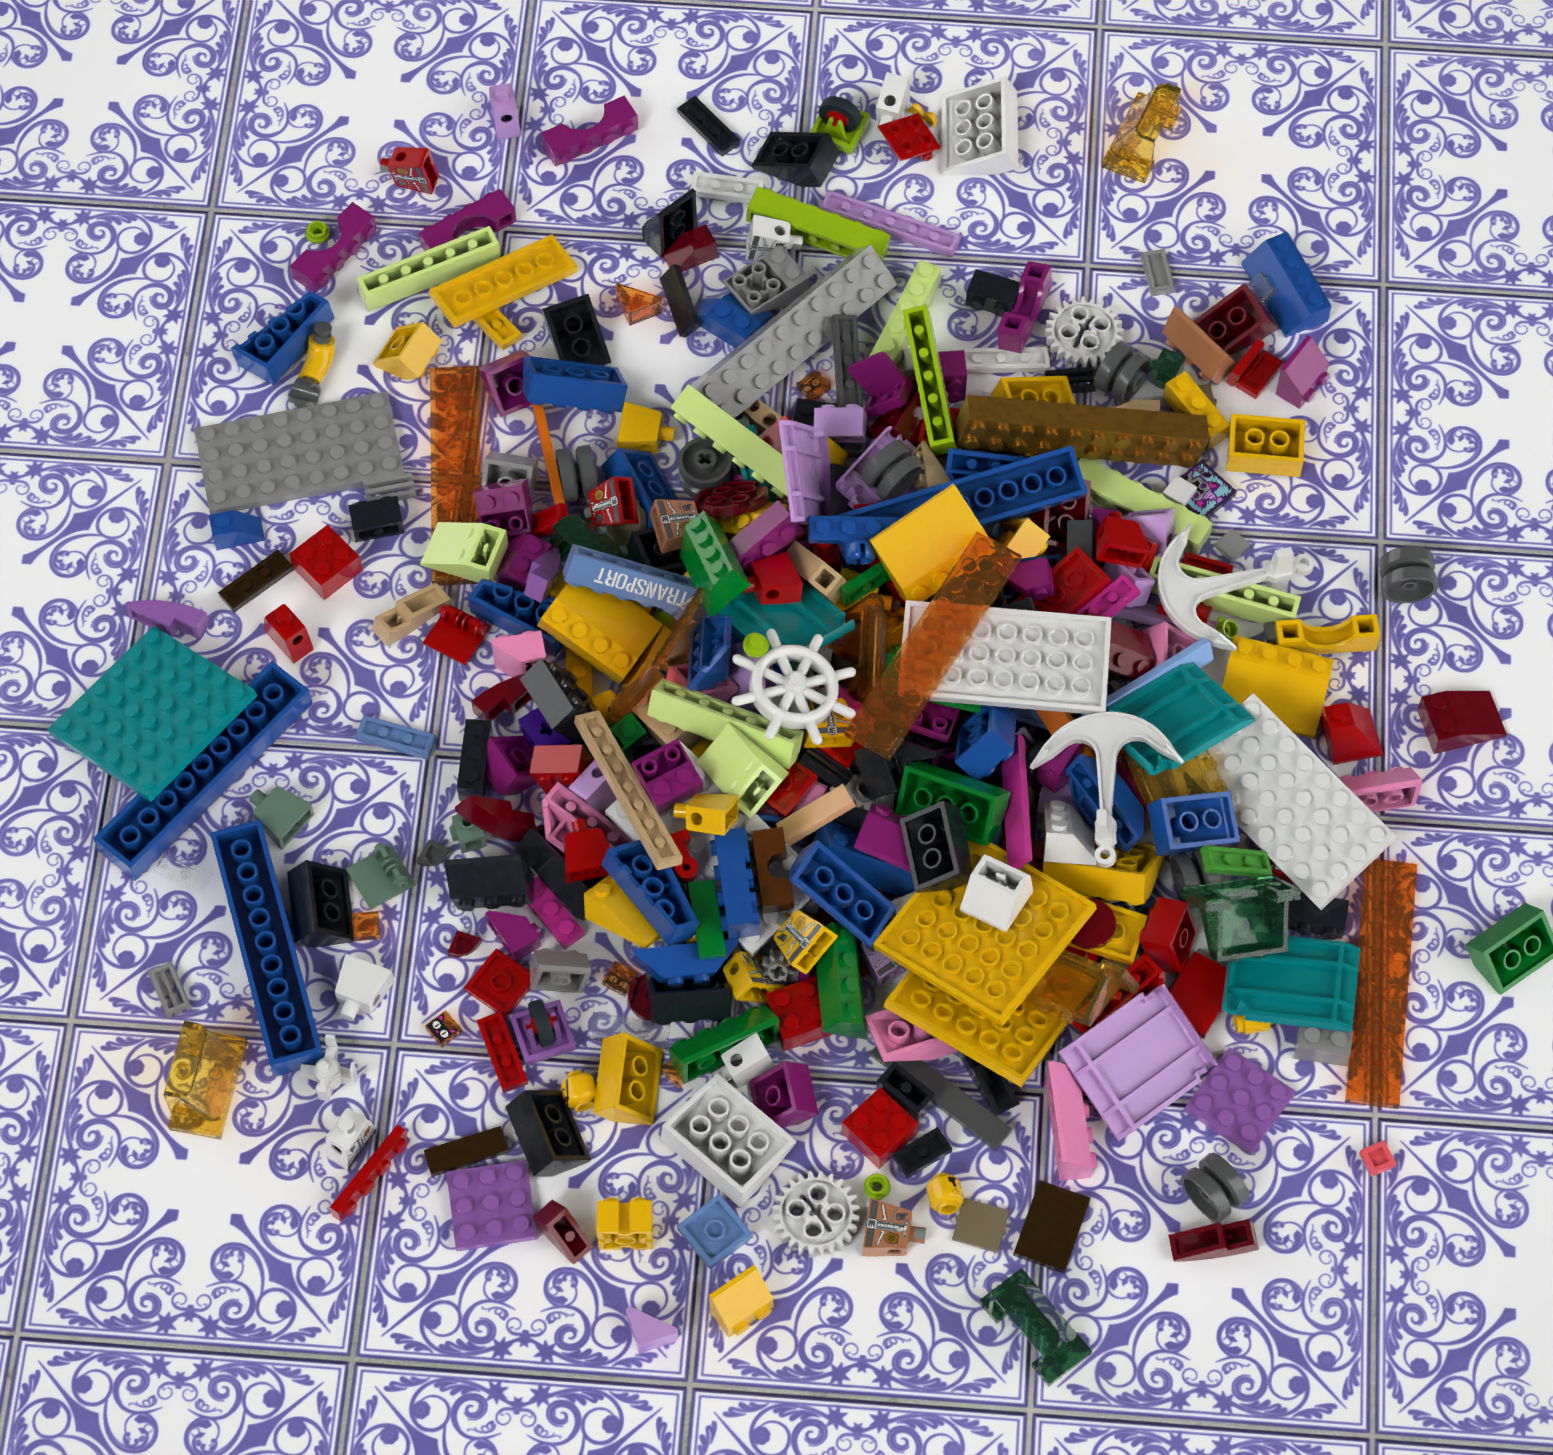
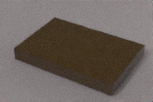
[1013,1180,1091,1274]

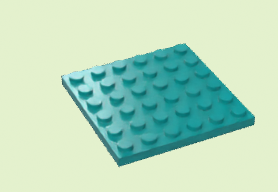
[47,625,258,802]

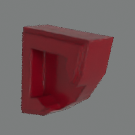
[447,930,482,958]

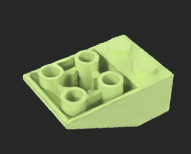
[420,522,508,583]
[697,723,789,818]

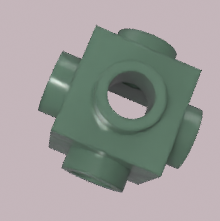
[449,813,487,854]

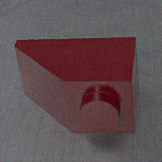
[663,224,717,272]
[532,1200,594,1264]

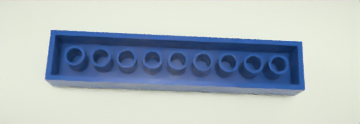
[835,445,1088,568]
[93,661,313,881]
[210,819,324,1077]

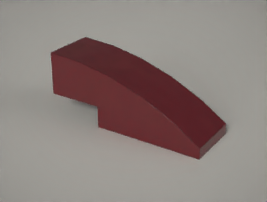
[471,674,532,721]
[455,795,536,843]
[1168,1219,1259,1262]

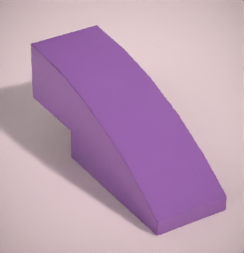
[524,547,560,603]
[126,600,210,639]

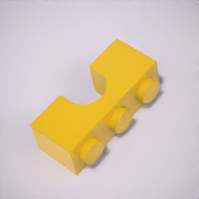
[1162,371,1230,450]

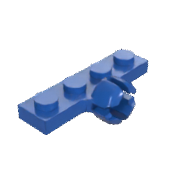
[808,516,902,565]

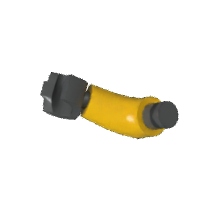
[288,321,335,408]

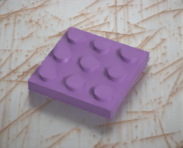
[1184,1047,1296,1155]
[446,1160,537,1252]

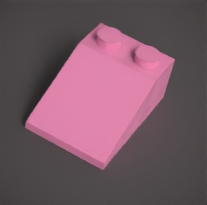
[864,1009,957,1062]

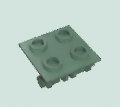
[345,842,416,910]

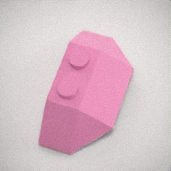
[542,782,633,853]

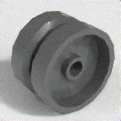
[1093,341,1152,404]
[678,437,733,498]
[861,440,924,501]
[555,444,599,504]
[1378,546,1438,604]
[1170,850,1223,909]
[1181,1152,1249,1223]

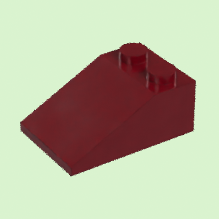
[1194,283,1278,356]
[1417,691,1507,754]

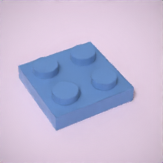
[677,1194,753,1270]

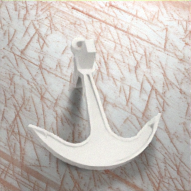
[1157,523,1314,651]
[1030,712,1184,868]

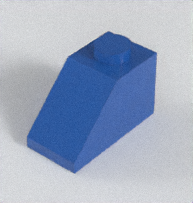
[208,510,265,551]

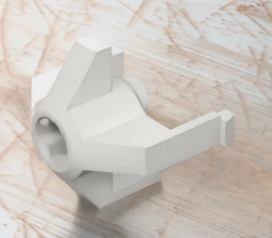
[300,1034,357,1101]

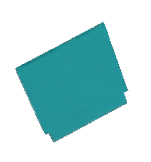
[699,576,855,667]
[1106,662,1255,775]
[1222,929,1361,1032]

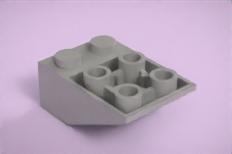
[722,245,809,315]

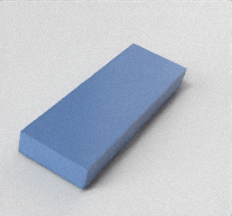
[355,715,437,760]

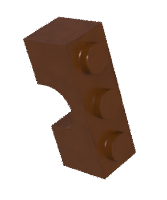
[747,827,794,914]

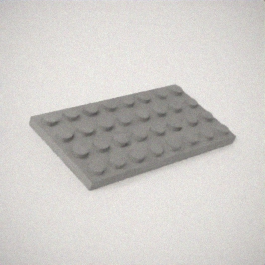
[194,391,404,514]

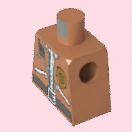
[650,499,712,553]
[862,1199,927,1257]

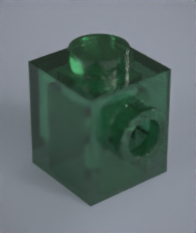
[1149,348,1186,389]

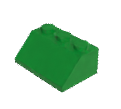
[1465,903,1553,995]

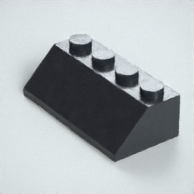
[515,825,607,921]

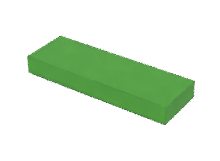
[1200,845,1273,879]

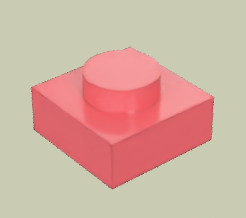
[1359,1140,1397,1177]

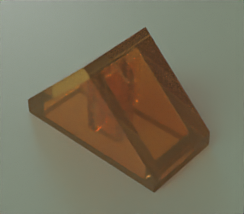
[615,283,663,326]

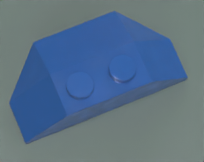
[694,291,774,348]
[945,448,1030,481]
[687,614,732,691]
[1065,754,1144,852]
[630,938,738,986]

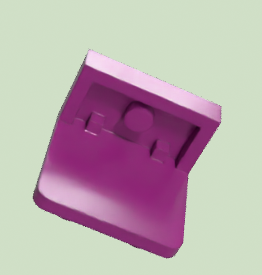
[848,351,913,419]

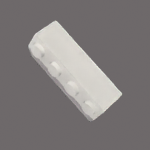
[942,76,1019,175]
[661,1073,796,1207]

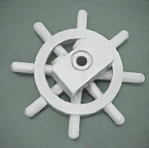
[732,629,856,745]

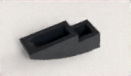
[957,1050,1020,1116]

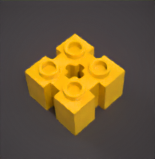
[596,1197,653,1250]

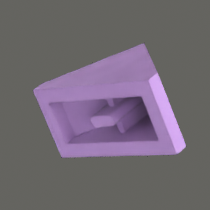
[626,1305,678,1354]

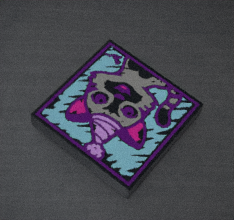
[1181,460,1237,518]

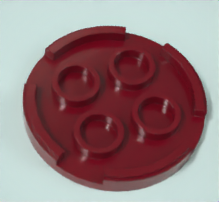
[694,480,769,517]

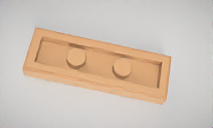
[776,784,856,846]

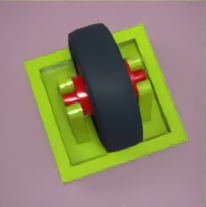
[810,96,870,155]

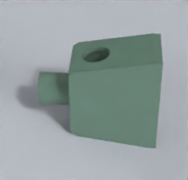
[249,787,314,850]

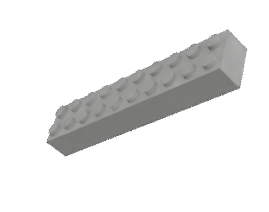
[690,245,897,419]

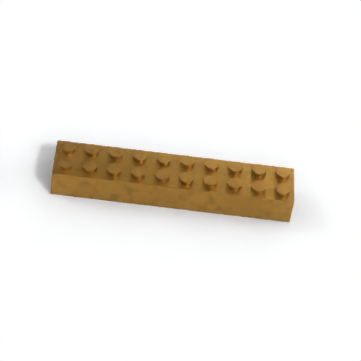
[955,395,1210,468]

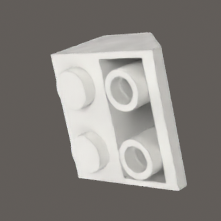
[960,854,1033,932]

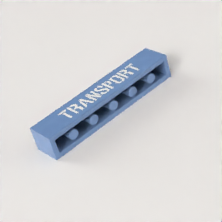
[563,544,708,621]

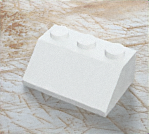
[1041,800,1097,865]

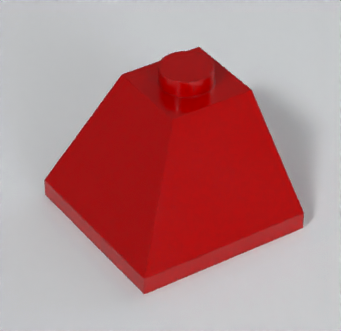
[1320,702,1383,765]

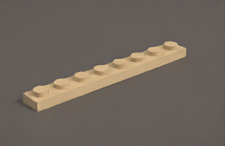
[574,710,683,870]

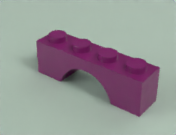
[541,95,639,167]
[419,189,517,251]
[290,202,377,293]
[997,261,1052,354]

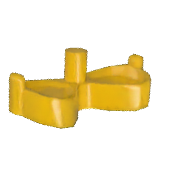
[907,103,938,127]

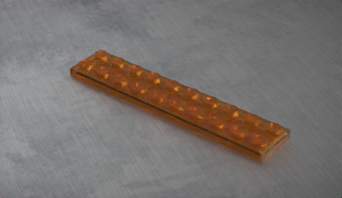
[430,366,481,586]
[845,531,1022,761]
[1345,859,1417,1109]

